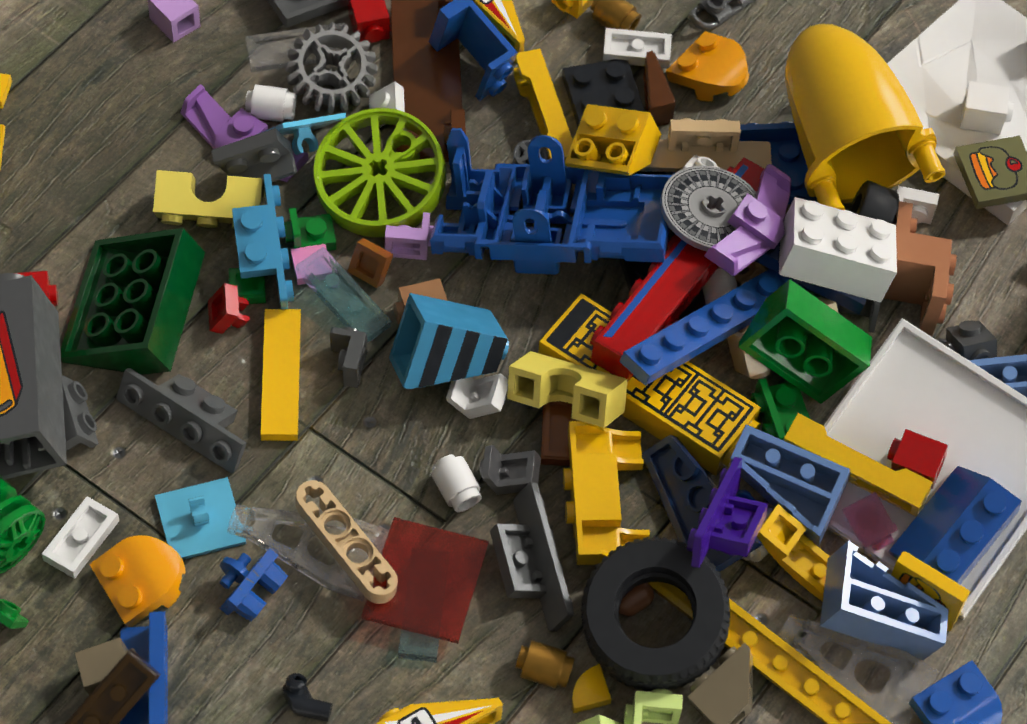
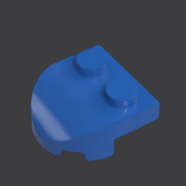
[908,660,1002,724]

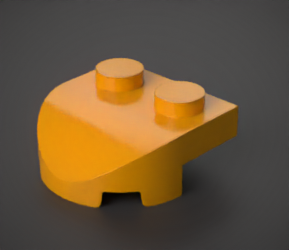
[666,31,749,101]
[89,535,186,627]

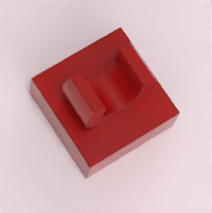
[208,283,250,334]

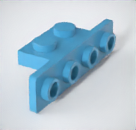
[232,174,294,309]

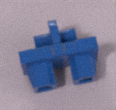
[219,548,288,621]

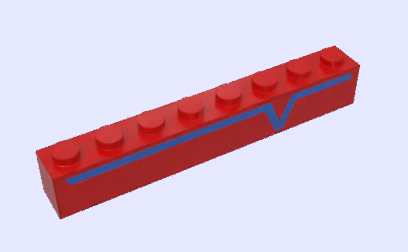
[590,157,764,382]

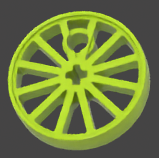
[314,108,447,237]

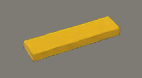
[261,309,301,441]

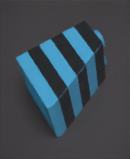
[389,293,509,389]

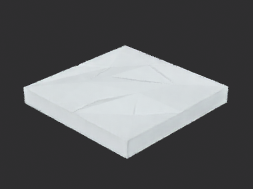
[887,0,1027,225]

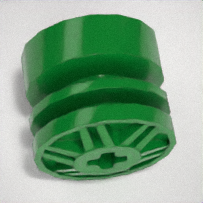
[0,476,46,574]

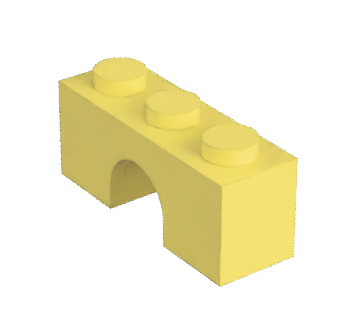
[153,170,265,229]
[507,351,627,428]

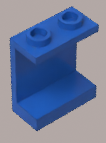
[429,0,518,101]

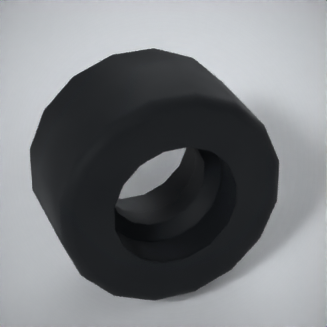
[849,180,899,224]

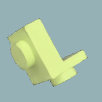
[624,689,683,724]

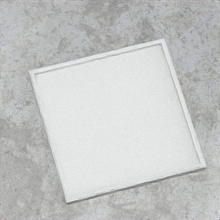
[824,318,1027,620]

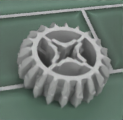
[285,22,378,114]

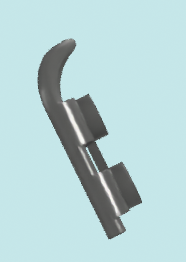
[688,0,754,31]

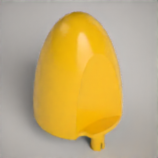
[784,24,946,210]

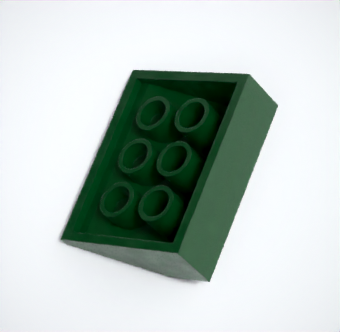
[60,228,205,375]

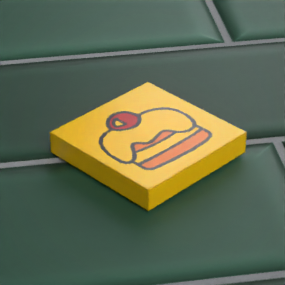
[891,551,970,632]

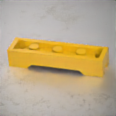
[513,49,573,161]
[784,413,933,516]

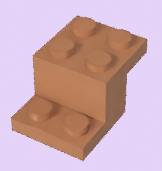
[884,201,957,336]

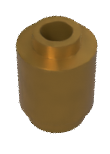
[591,0,641,30]
[515,640,575,688]

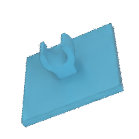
[261,113,346,155]
[155,477,246,560]

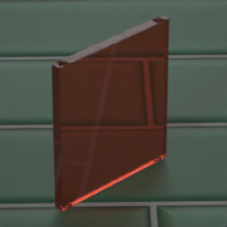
[361,517,489,644]

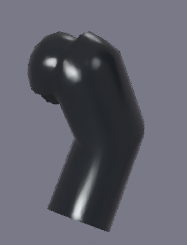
[283,673,333,722]

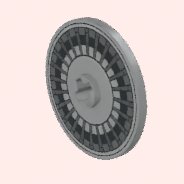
[660,166,757,251]

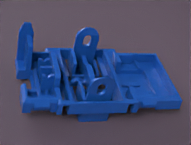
[430,128,672,275]

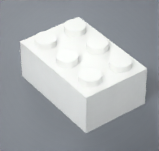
[779,197,897,302]

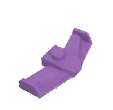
[181,84,308,182]
[704,164,791,276]

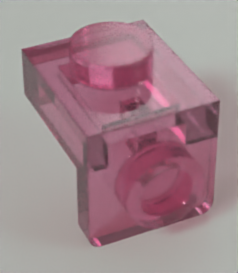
[842,492,898,552]

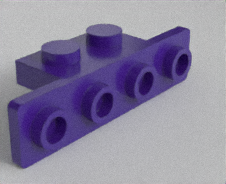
[687,457,768,568]

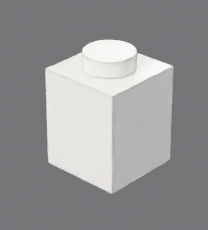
[960,81,1014,135]

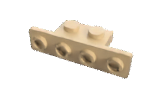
[639,118,772,172]

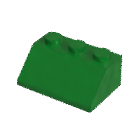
[738,279,872,404]

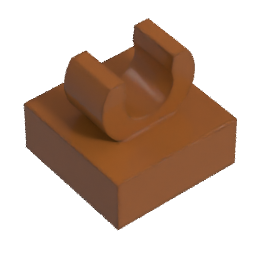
[347,238,393,288]

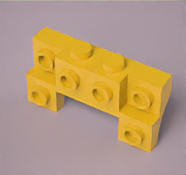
[563,421,650,565]

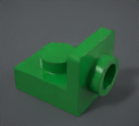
[284,208,337,251]

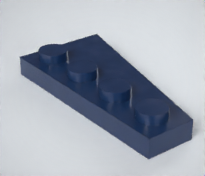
[642,435,763,572]

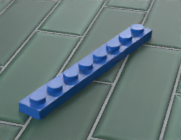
[619,269,809,386]

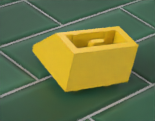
[565,104,662,176]

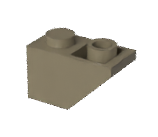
[688,643,753,724]

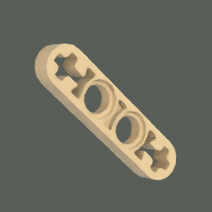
[296,480,398,604]

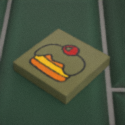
[953,135,1027,209]

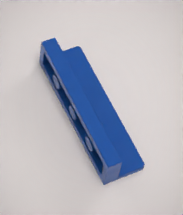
[120,611,168,724]

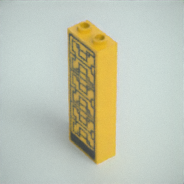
[538,293,761,476]

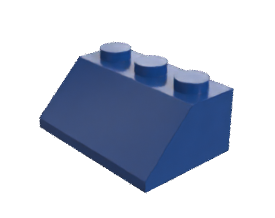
[888,466,1022,585]

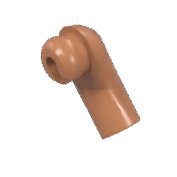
[619,583,654,616]

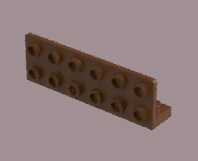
[391,0,466,162]

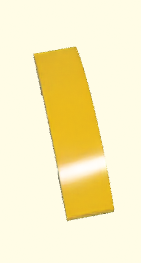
[757,504,830,602]

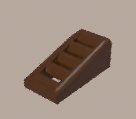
[643,51,676,126]

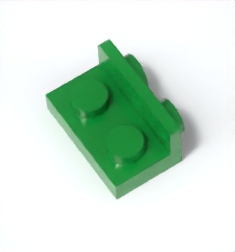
[751,378,810,440]

